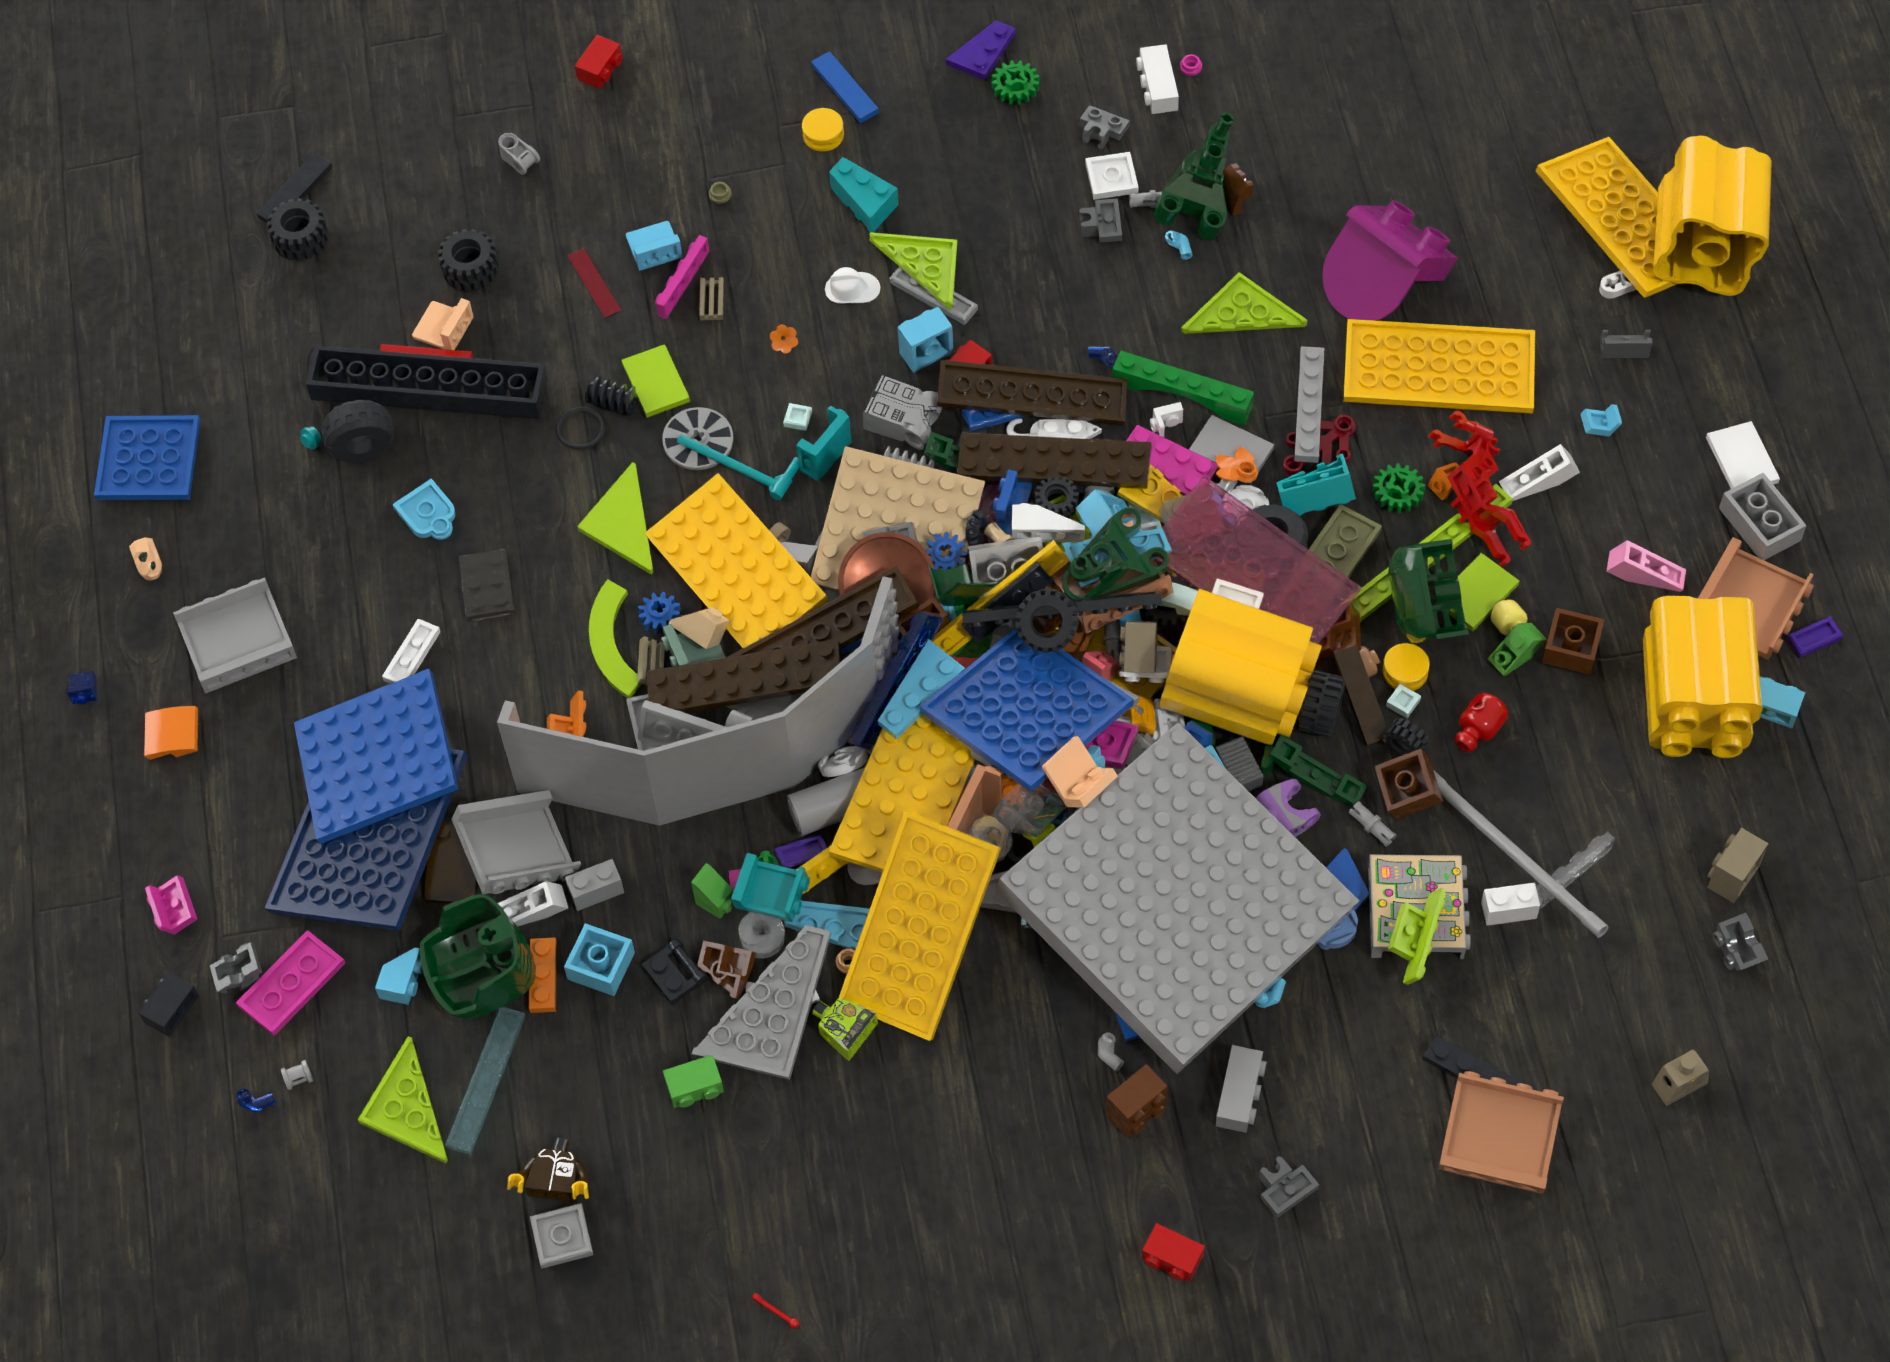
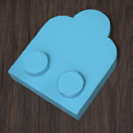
[393,479,455,540]

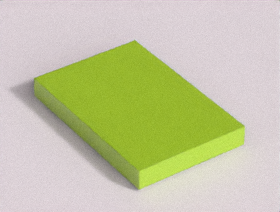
[621,344,690,418]
[1435,553,1519,632]

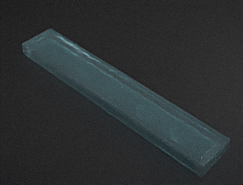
[445,1007,526,1155]

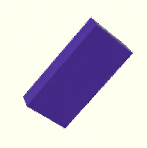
[1787,616,1843,658]
[774,834,827,870]

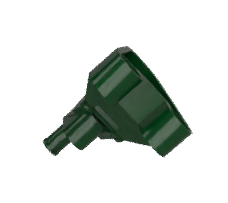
[1154,112,1234,241]
[1062,507,1169,600]

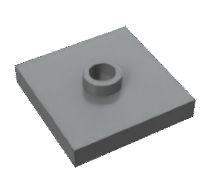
[530,1203,593,1268]

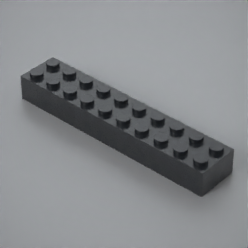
[306,346,548,419]

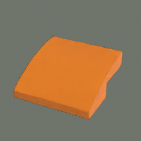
[144,706,198,760]

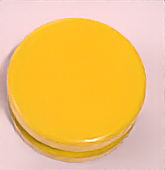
[802,108,844,152]
[1382,643,1430,691]

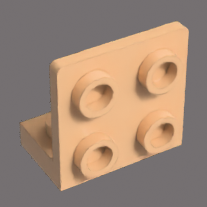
[412,298,474,350]
[1042,736,1118,808]

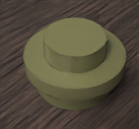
[709,182,732,204]

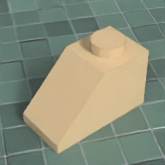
[669,608,729,649]

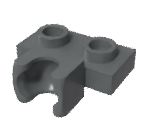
[1079,105,1130,149]
[1079,199,1122,243]
[1259,1157,1319,1218]

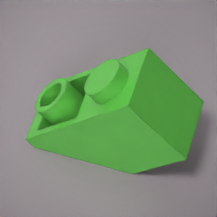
[1488,623,1547,676]

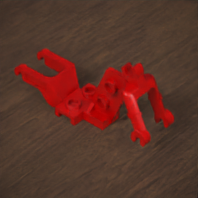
[1428,411,1531,567]

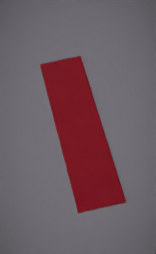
[568,248,621,317]

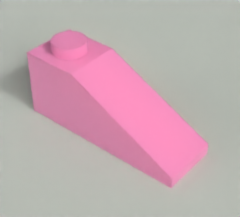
[1607,540,1686,592]

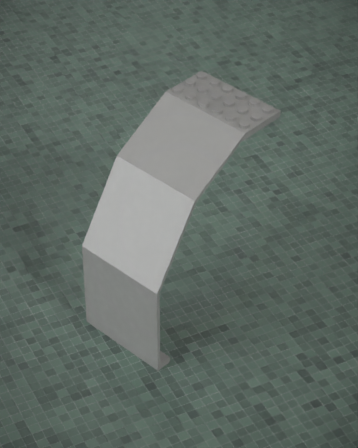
[497,577,901,825]

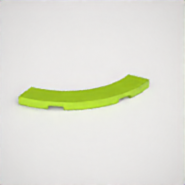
[589,579,641,699]

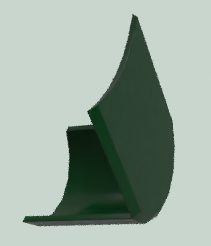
[928,564,998,606]

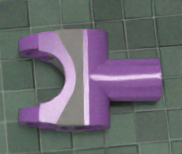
[1256,779,1321,837]

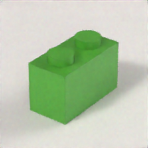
[663,1055,724,1108]

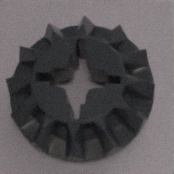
[966,510,988,546]

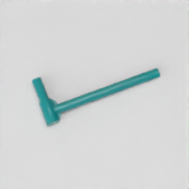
[677,434,799,500]

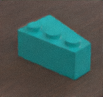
[829,157,898,233]
[1276,454,1356,516]

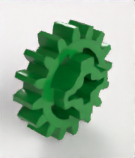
[991,60,1039,105]
[1372,463,1425,513]

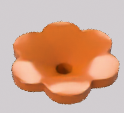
[770,324,798,354]

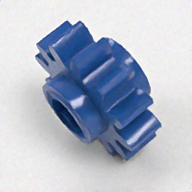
[925,531,967,570]
[638,592,681,634]

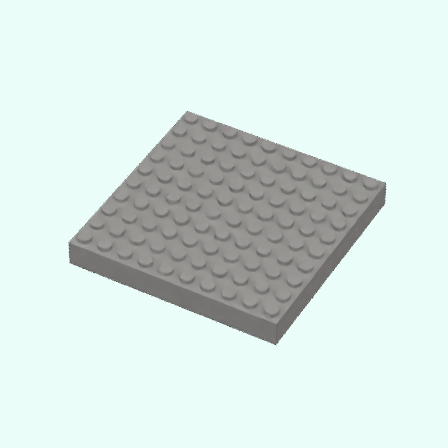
[995,722,1359,1074]

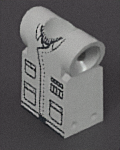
[863,375,943,450]

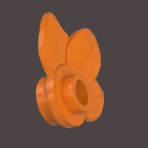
[1216,447,1258,483]

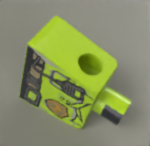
[812,998,878,1061]

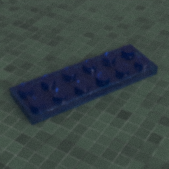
[850,610,944,748]

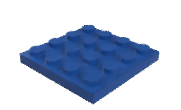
[94,415,201,500]

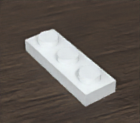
[382,619,440,684]

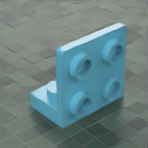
[626,221,683,271]

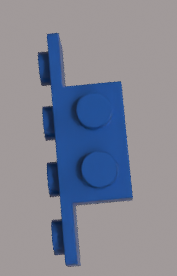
[991,470,1034,543]

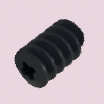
[585,376,637,416]

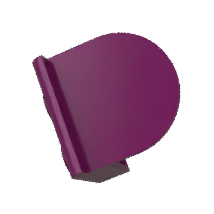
[1323,200,1458,321]

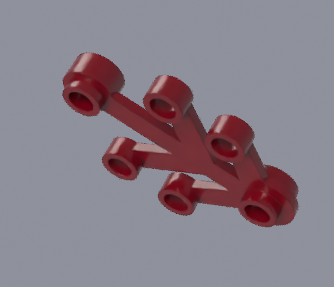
[1283,415,1356,476]

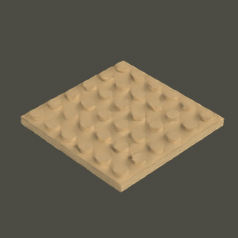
[811,446,985,601]

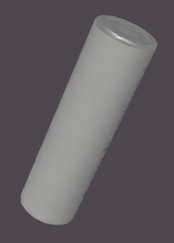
[787,767,865,836]

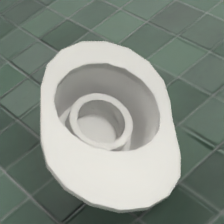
[825,267,880,303]

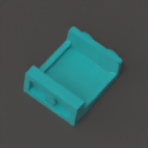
[796,406,852,482]
[731,853,810,922]

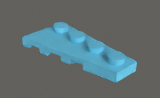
[1062,528,1172,589]
[878,639,965,739]
[784,901,870,950]

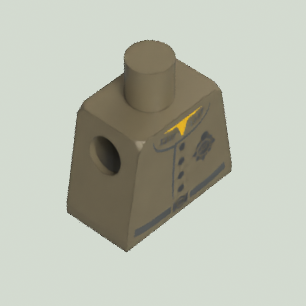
[1652,1050,1709,1106]

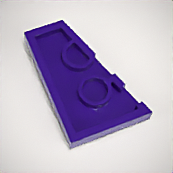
[946,21,1016,80]

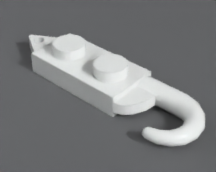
[1006,418,1102,439]

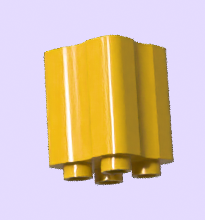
[1653,136,1772,296]
[1159,589,1322,746]
[1643,596,1762,758]

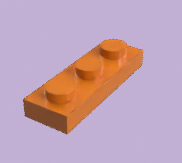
[529,938,557,1013]

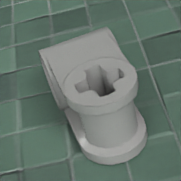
[498,133,540,175]

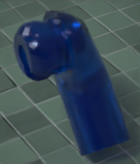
[1088,346,1118,367]
[236,1089,276,1112]

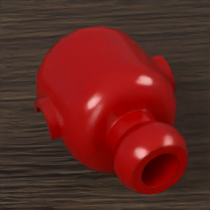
[1454,693,1508,752]

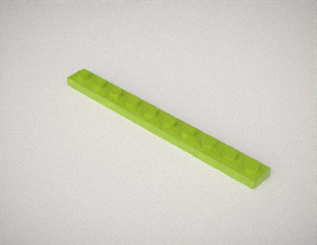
[1320,484,1513,627]

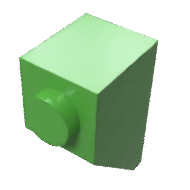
[691,863,734,919]

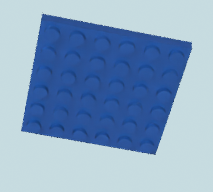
[920,628,1134,792]
[294,669,459,844]

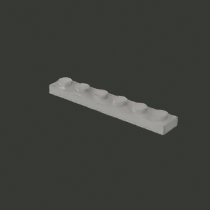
[1294,346,1324,463]

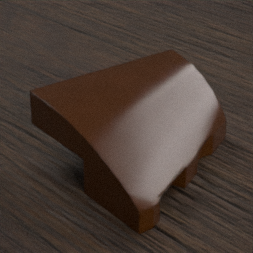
[1222,163,1253,216]
[1318,602,1361,659]
[698,940,756,999]

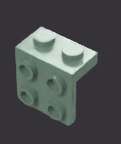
[661,624,726,667]

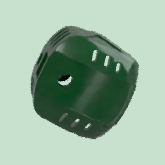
[1388,539,1469,643]
[420,894,536,1020]

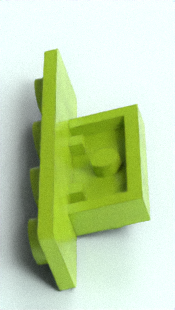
[1388,888,1446,985]

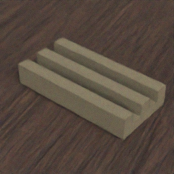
[700,277,724,320]
[637,636,665,686]

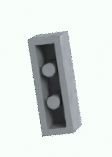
[1216,1045,1267,1133]

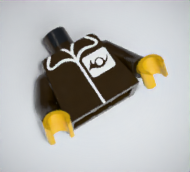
[507,1138,590,1202]

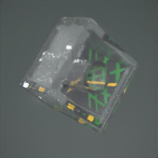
[992,782,1067,837]

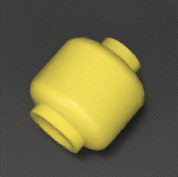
[1491,600,1528,636]

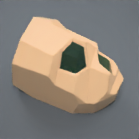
[129,537,162,581]

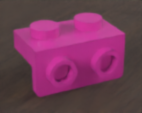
[145,875,197,935]

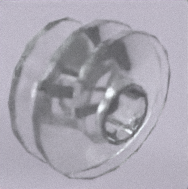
[967,816,1013,863]
[738,912,785,959]

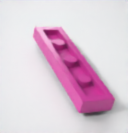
[655,235,709,319]

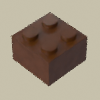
[1542,608,1604,675]
[1374,749,1443,819]
[1106,1064,1168,1138]

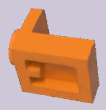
[1428,462,1459,500]

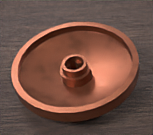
[838,532,935,620]

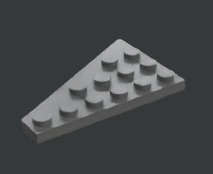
[692,925,831,1080]

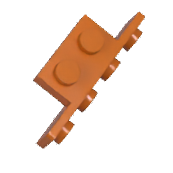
[547,690,586,737]

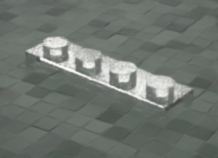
[1536,832,1615,910]

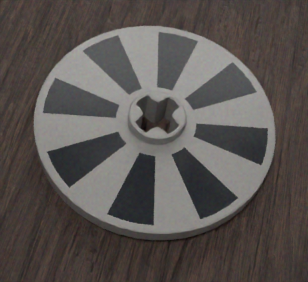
[663,407,733,470]

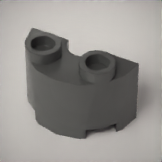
[1713,913,1768,971]
[210,942,262,993]

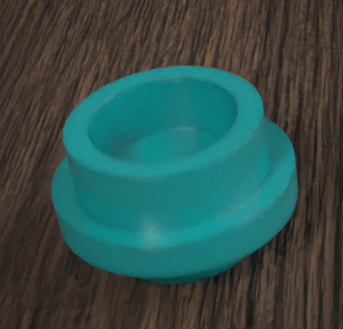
[300,427,322,450]

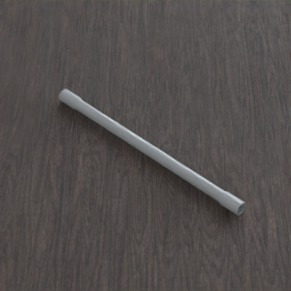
[1434,771,1608,938]

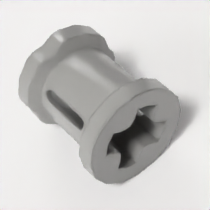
[281,1060,313,1091]

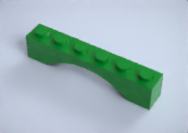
[1112,351,1254,426]

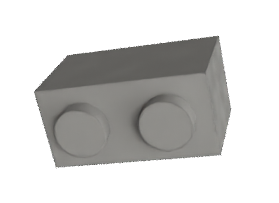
[565,859,624,911]

